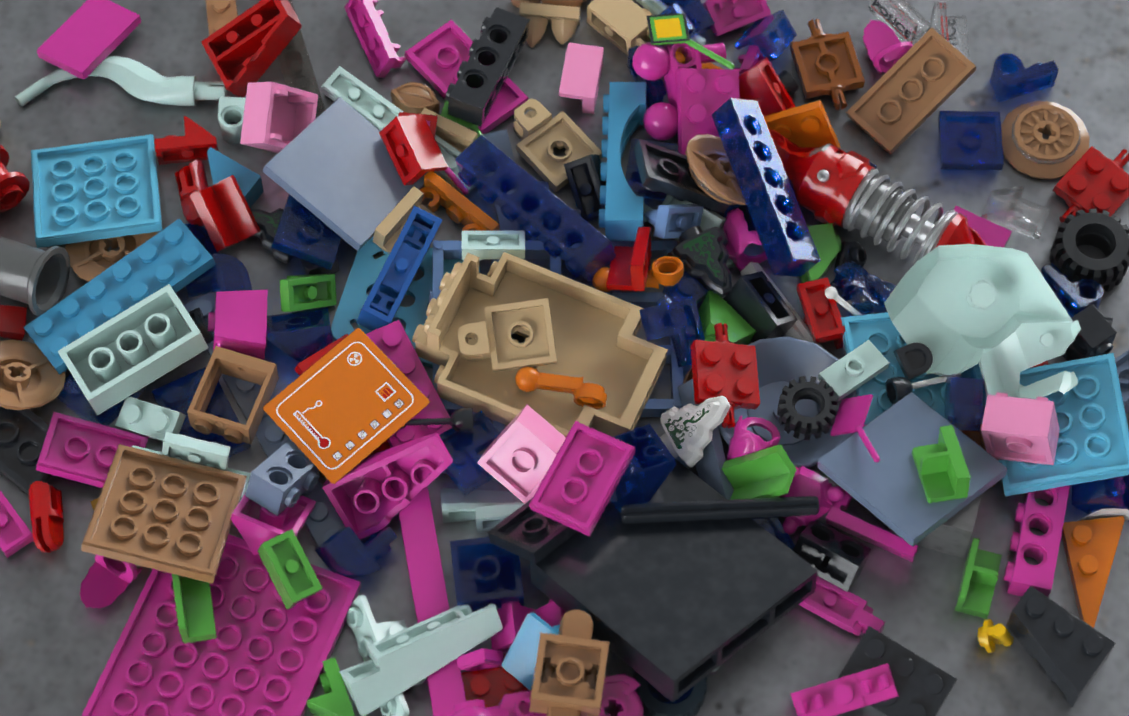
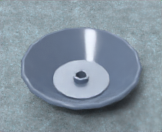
[718,337,857,468]

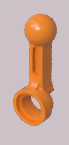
[592,256,684,292]
[515,366,607,409]

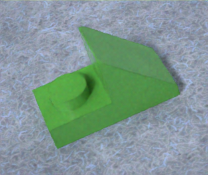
[280,274,337,312]
[307,657,355,716]

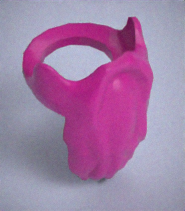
[863,20,913,74]
[723,208,774,271]
[726,415,781,460]
[80,555,143,609]

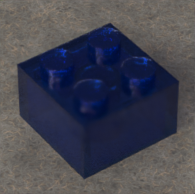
[450,537,524,612]

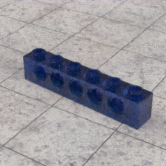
[711,98,821,277]
[455,135,616,282]

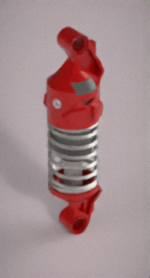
[748,128,987,264]

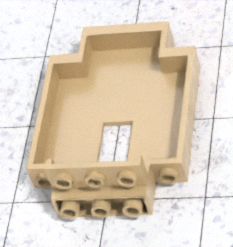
[412,252,668,443]

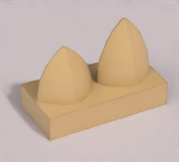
[519,2,581,48]

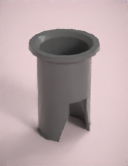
[0,236,70,316]

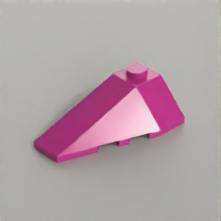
[322,432,453,542]

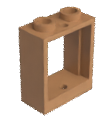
[187,346,279,444]

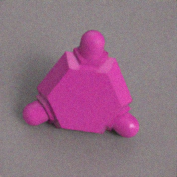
[778,466,845,535]

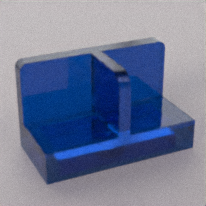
[734,10,797,62]

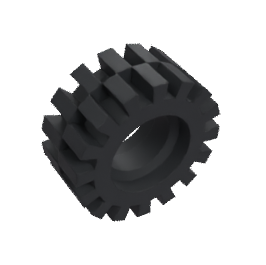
[777,376,838,440]

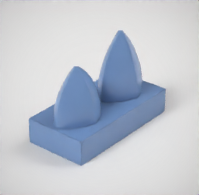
[644,204,703,239]

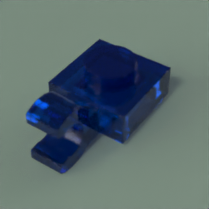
[653,271,708,320]

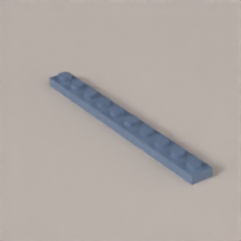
[183,292,357,565]

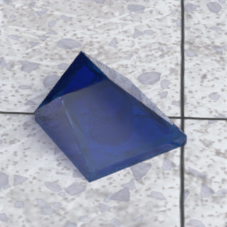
[266,307,333,363]

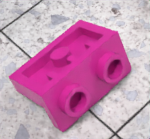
[698,0,772,37]

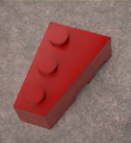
[201,0,302,98]

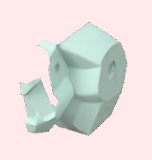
[884,244,1081,399]

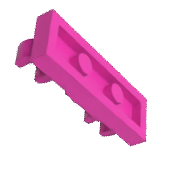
[344,0,406,77]
[790,663,899,716]

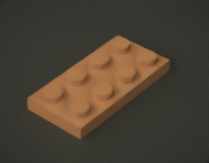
[846,27,976,155]

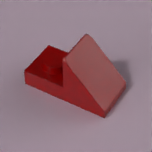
[154,116,219,165]

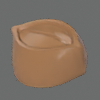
[391,82,440,114]

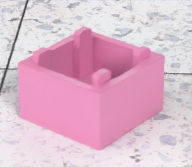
[240,82,318,153]
[981,392,1060,465]
[477,405,566,504]

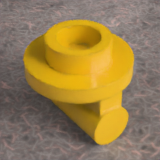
[978,619,1014,653]

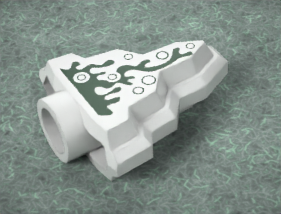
[660,396,731,467]

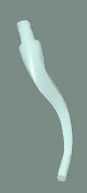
[15,56,227,107]

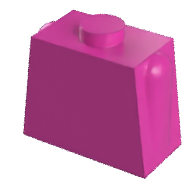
[208,289,268,360]

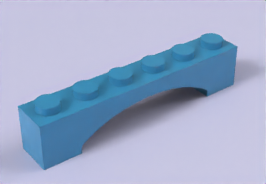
[599,82,646,241]

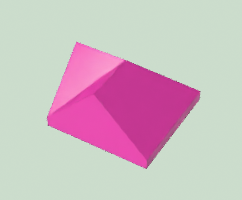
[230,493,316,555]

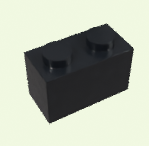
[723,271,798,342]

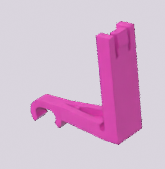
[826,425,918,562]

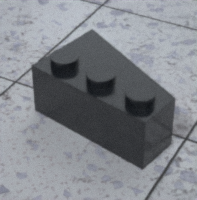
[1006,586,1116,708]

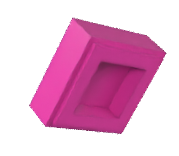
[456,648,504,671]

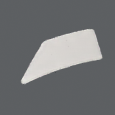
[1078,508,1129,521]

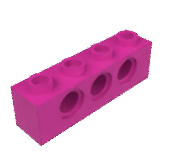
[1003,485,1070,597]

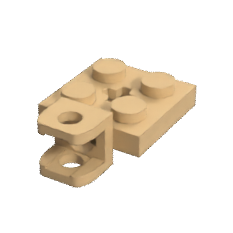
[513,99,602,192]
[457,298,557,372]

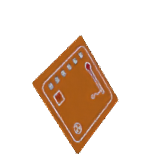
[263,328,430,484]

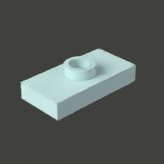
[818,340,889,402]

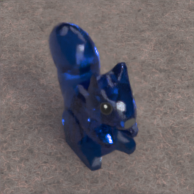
[830,261,897,315]

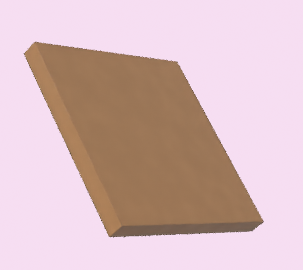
[81,444,247,584]

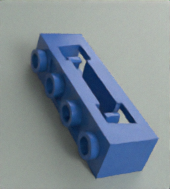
[356,206,443,331]

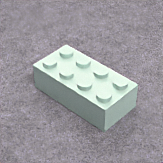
[58,284,209,415]

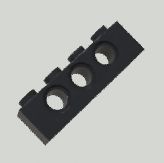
[445,7,530,127]

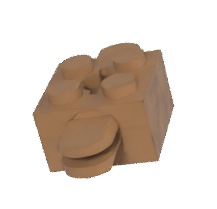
[529,610,609,716]

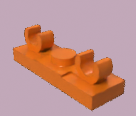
[420,171,499,231]

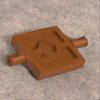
[790,19,865,110]

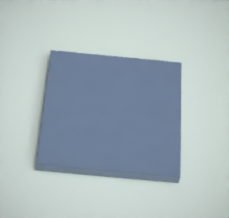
[262,97,428,251]
[817,392,1007,547]

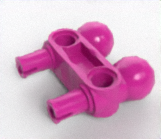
[632,42,726,140]

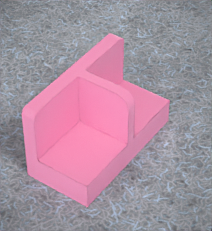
[559,43,604,114]

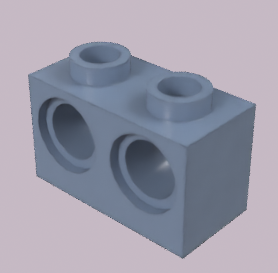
[245,440,319,516]

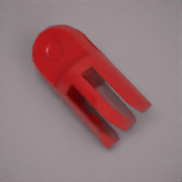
[174,160,209,227]
[29,481,64,553]

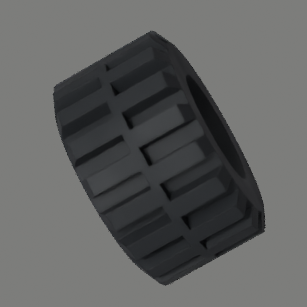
[1050,209,1129,295]

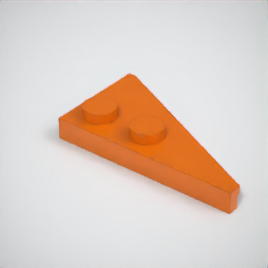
[740,100,841,149]
[1061,516,1125,628]

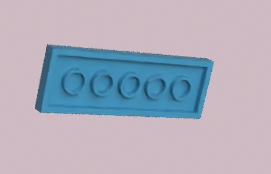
[23,218,216,375]

